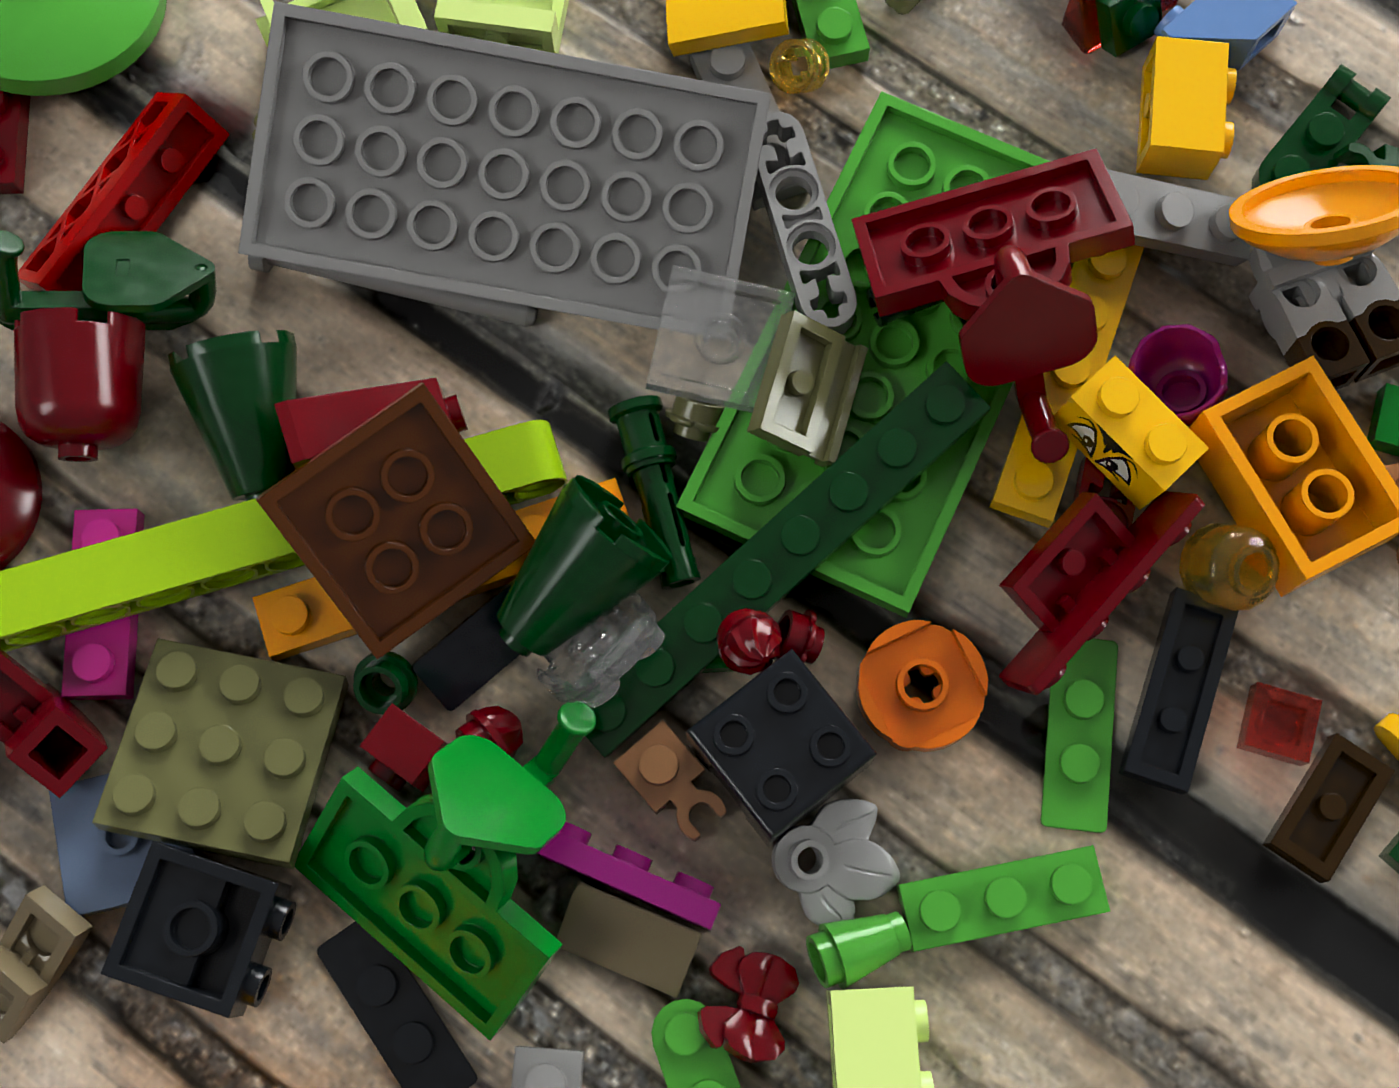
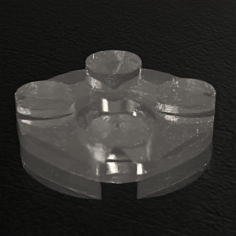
[537,592,665,707]

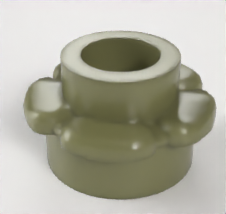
[665,392,724,442]

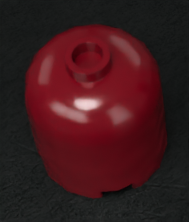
[14,307,145,462]

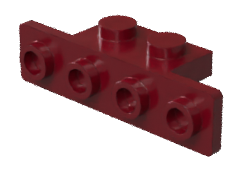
[999,491,1205,695]

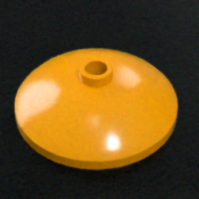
[1229,165,1399,266]

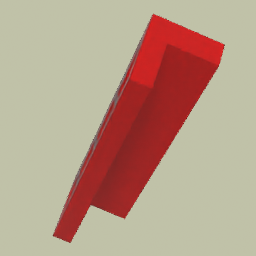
[18,92,230,291]

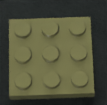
[92,638,349,869]

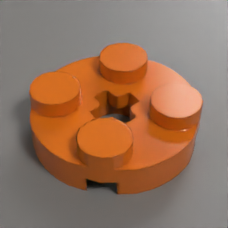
[856,620,988,752]

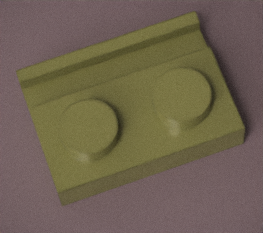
[747,310,868,467]

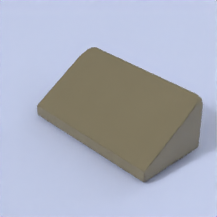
[557,881,703,998]

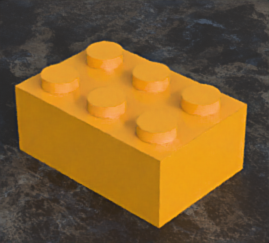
[1189,355,1399,597]

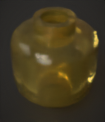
[1179,523,1280,611]

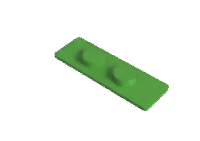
[1040,639,1118,833]

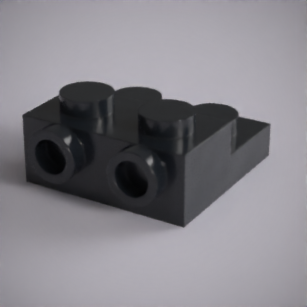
[101,841,296,1018]

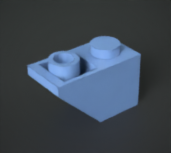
[1154,0,1297,71]

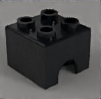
[686,649,878,847]

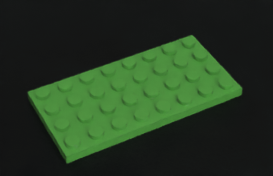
[676,91,1050,618]

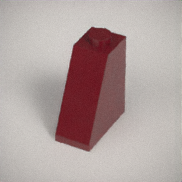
[274,378,468,469]

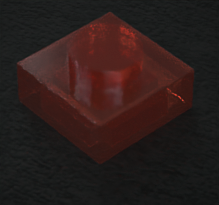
[1236,682,1323,766]

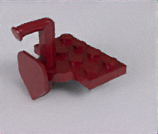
[851,148,1135,464]

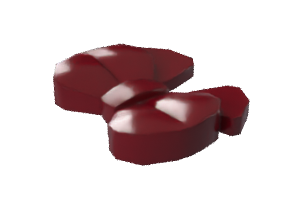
[697,946,799,1063]

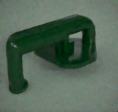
[0,230,217,330]

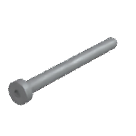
[248,255,538,327]

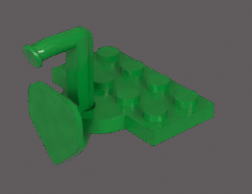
[295,701,596,1041]

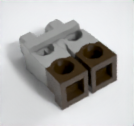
[1248,247,1399,390]

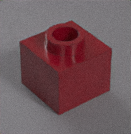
[359,703,448,792]

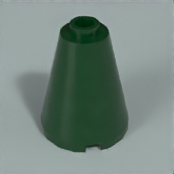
[168,330,297,501]
[497,475,672,657]

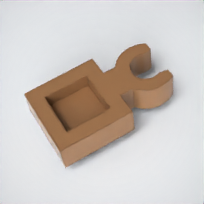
[613,720,726,842]

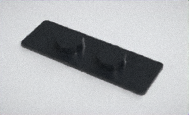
[412,579,520,711]
[317,921,477,1088]

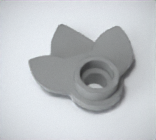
[772,799,900,926]

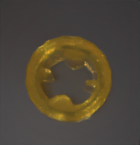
[769,38,830,94]

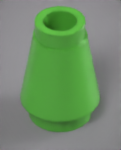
[806,911,912,989]

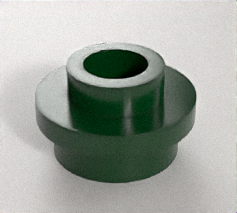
[353,651,418,715]

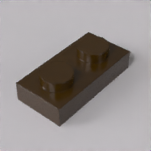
[1262,733,1395,883]

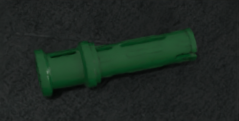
[608,395,701,590]

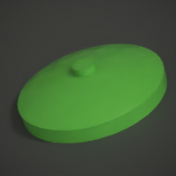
[0,0,167,96]

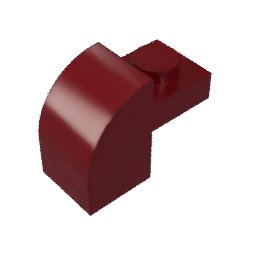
[0,648,108,798]

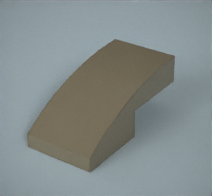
[0,885,93,1044]

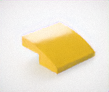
[666,0,789,57]

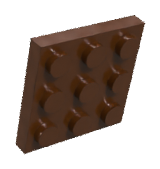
[256,382,535,660]

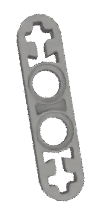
[756,111,857,335]

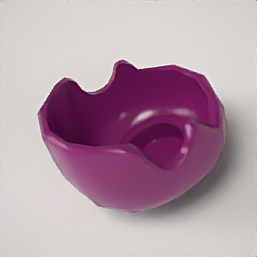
[1128,324,1228,426]

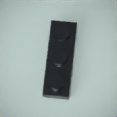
[1118,587,1239,795]

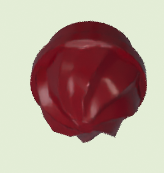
[717,608,782,675]
[455,706,523,758]

